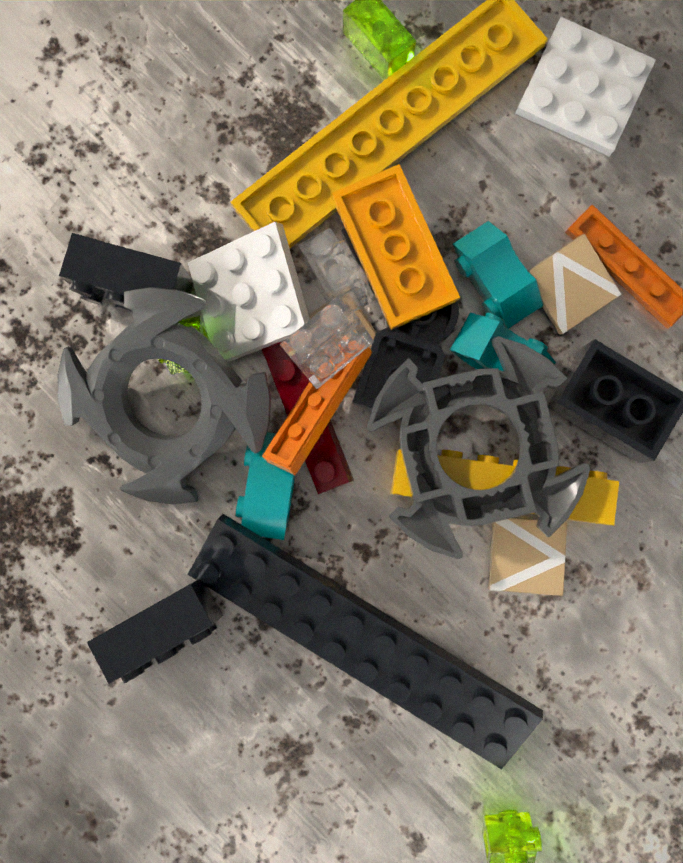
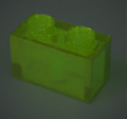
[343,0,416,80]

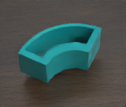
[453,221,544,329]
[450,312,556,371]
[235,432,296,540]

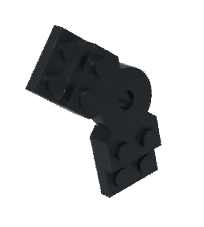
[341,228,459,420]

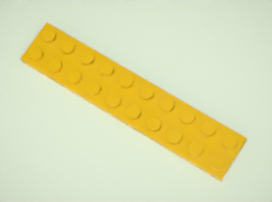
[230,0,548,248]

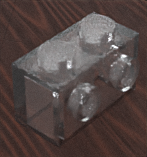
[298,228,369,321]
[280,297,374,389]

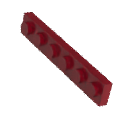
[262,335,354,495]

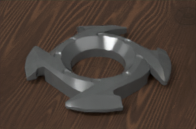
[57,287,271,505]
[367,336,591,559]

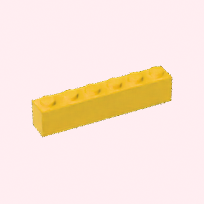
[390,449,619,526]

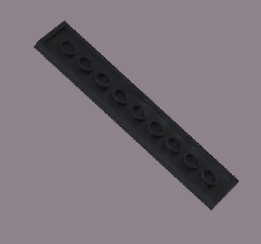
[187,513,543,770]

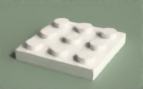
[515,17,656,157]
[188,222,312,362]

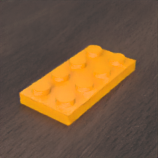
[332,164,460,330]

